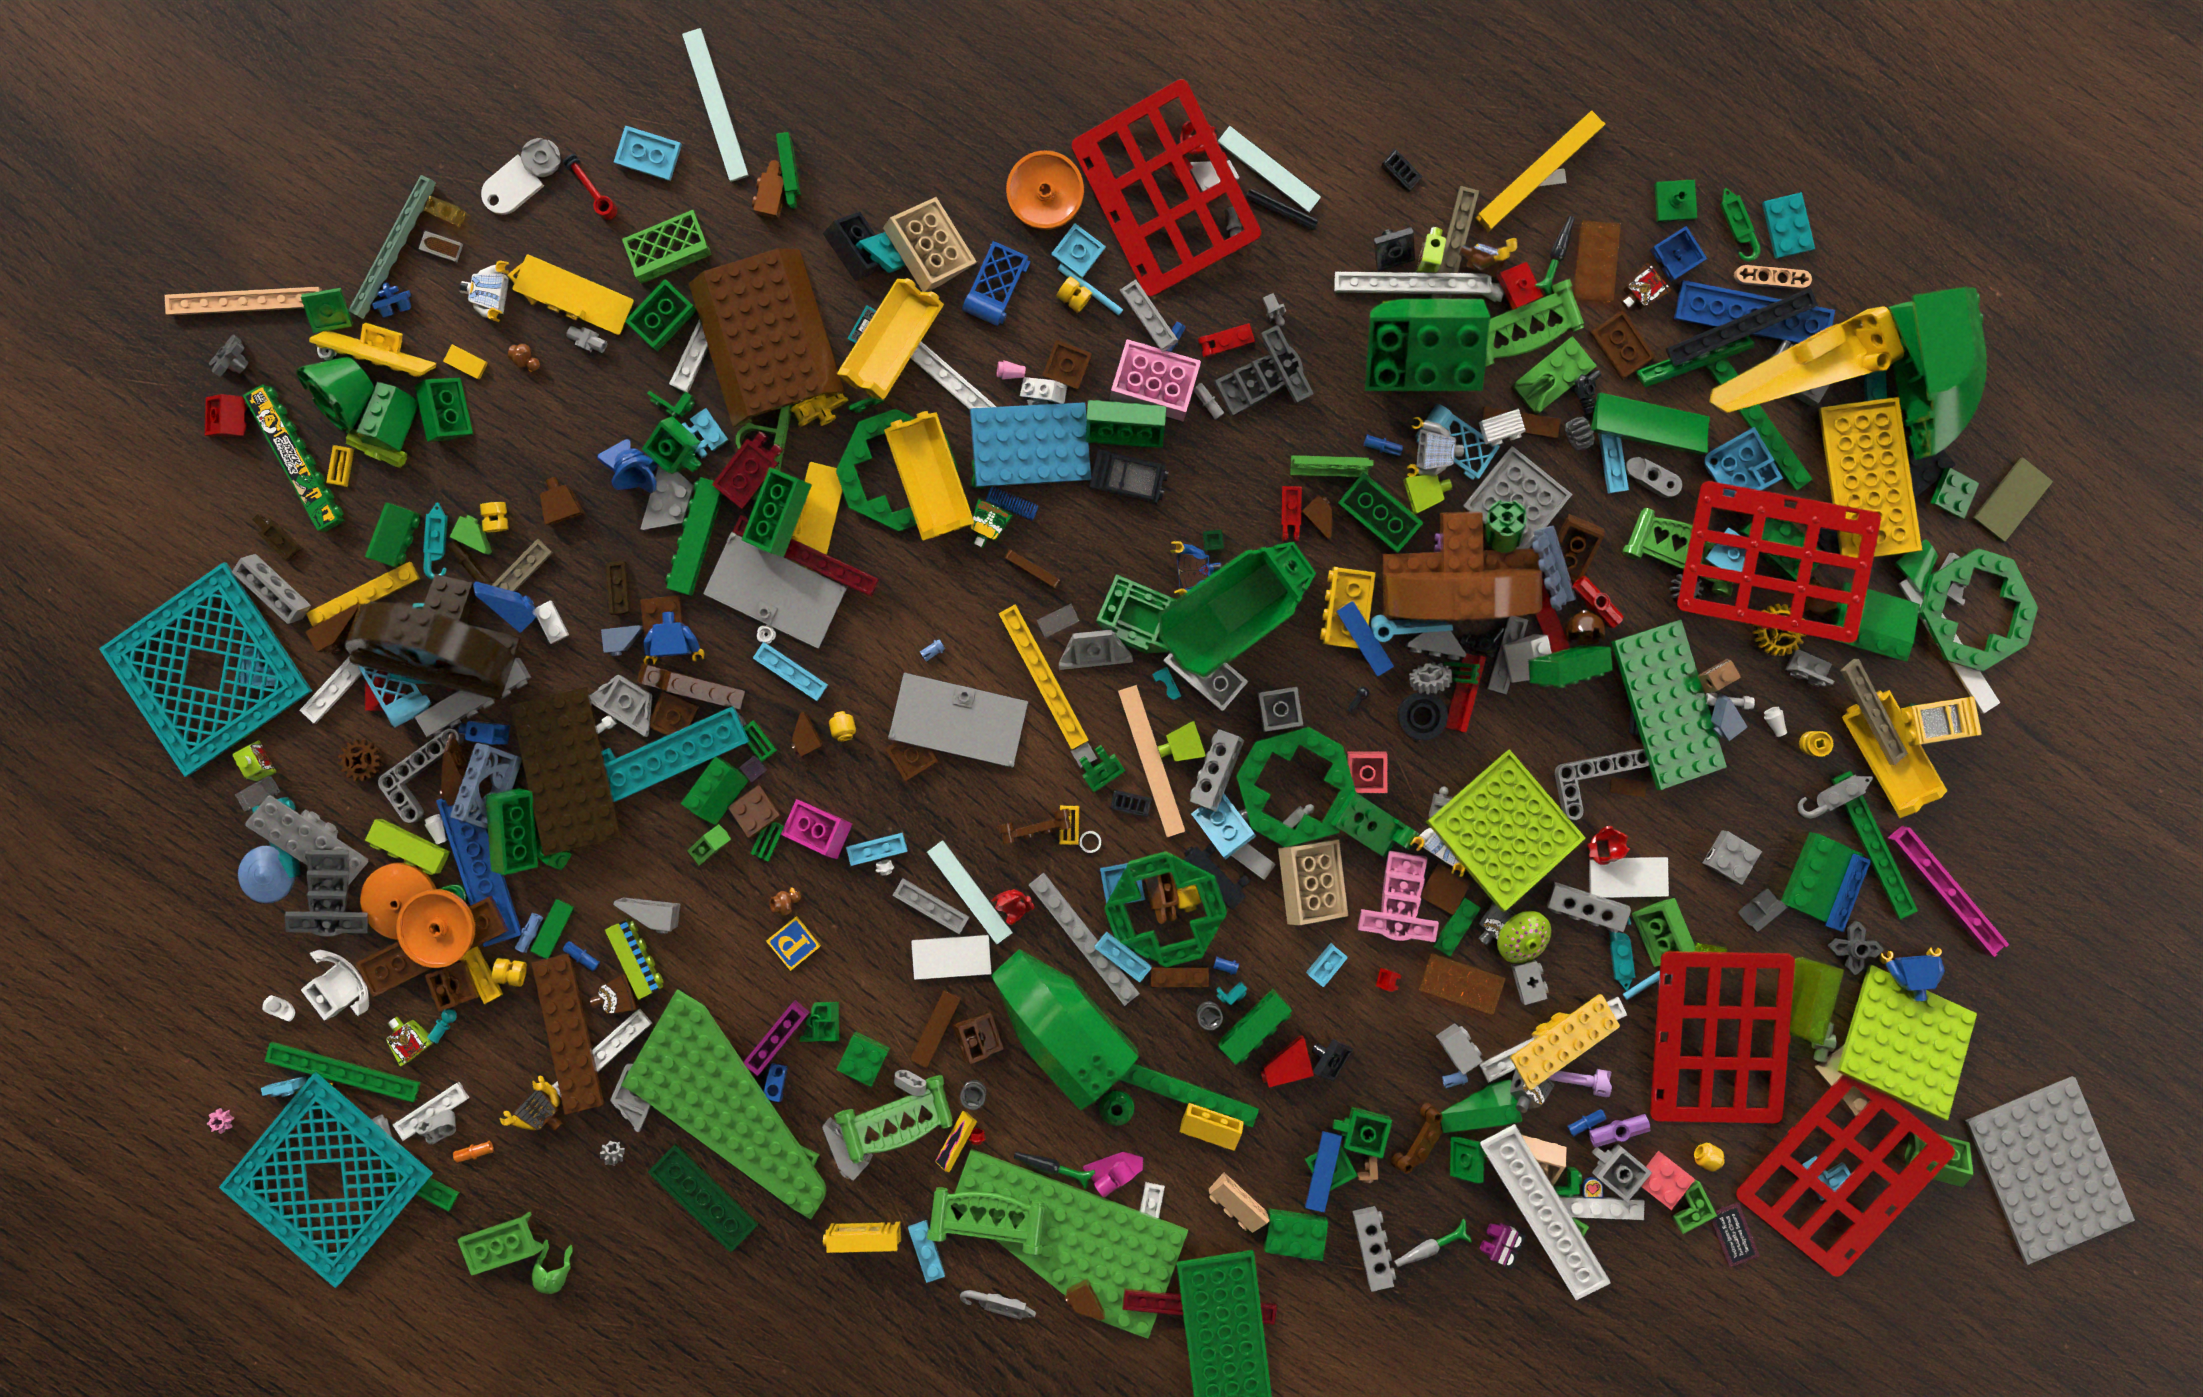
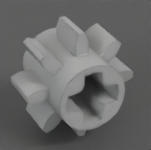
[600,1141,625,1166]

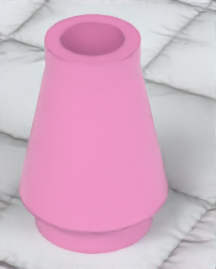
[997,360,1025,379]

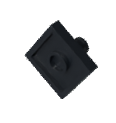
[1374,228,1415,271]
[1312,1039,1354,1082]

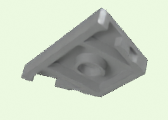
[640,465,694,530]
[1059,630,1133,670]
[590,675,652,737]
[610,1064,651,1132]

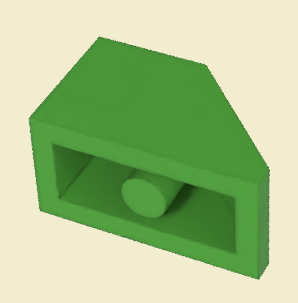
[450,515,492,555]
[687,825,731,866]

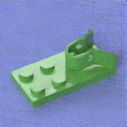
[1511,336,1596,415]
[457,1212,545,1276]

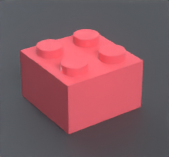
[1347,752,1387,793]
[1641,1151,1695,1210]

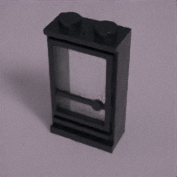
[1090,449,1169,504]

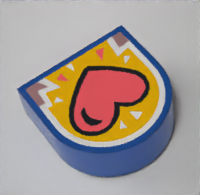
[1582,1177,1603,1198]

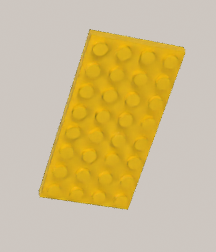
[1818,397,1922,558]

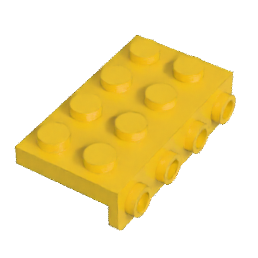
[1320,567,1375,649]

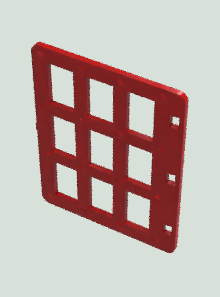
[1072,79,1262,296]
[1677,481,1881,643]
[1650,951,1795,1123]
[1736,1074,1955,1277]

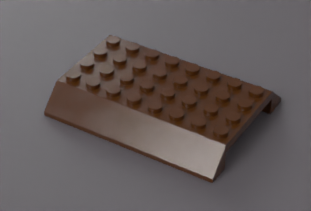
[689,248,845,427]

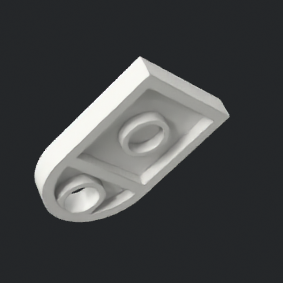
[481,155,544,215]

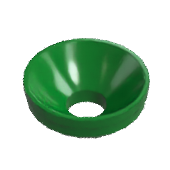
[1099,1090,1134,1126]

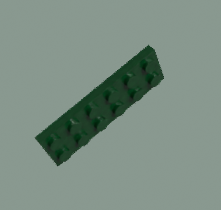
[648,1143,759,1253]

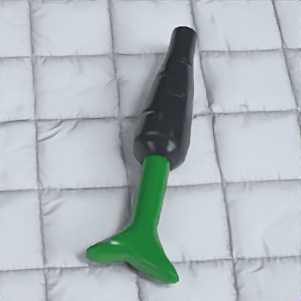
[1535,216,1575,296]
[1014,1151,1095,1189]

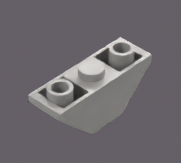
[1405,631,1466,660]

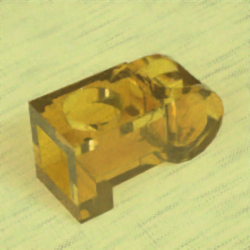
[424,196,466,228]

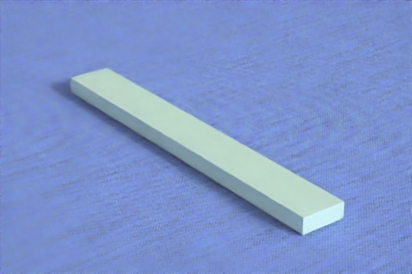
[682,28,749,182]

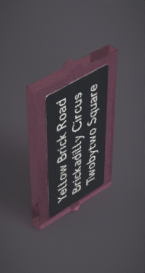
[1711,1202,1760,1267]

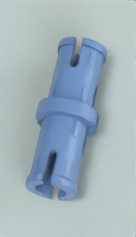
[515,913,543,953]

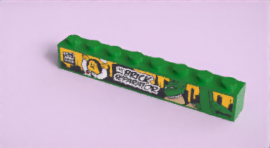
[243,384,345,532]

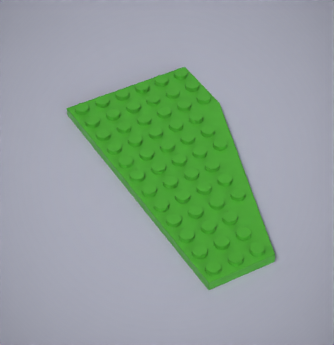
[952,1149,1188,1339]

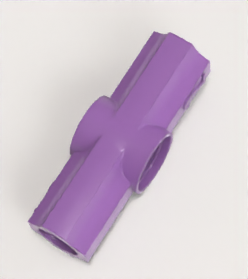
[1589,1114,1651,1147]

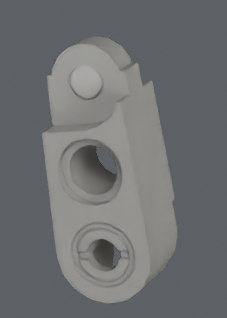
[1625,457,1682,498]

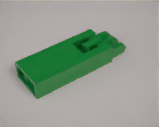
[776,132,801,209]

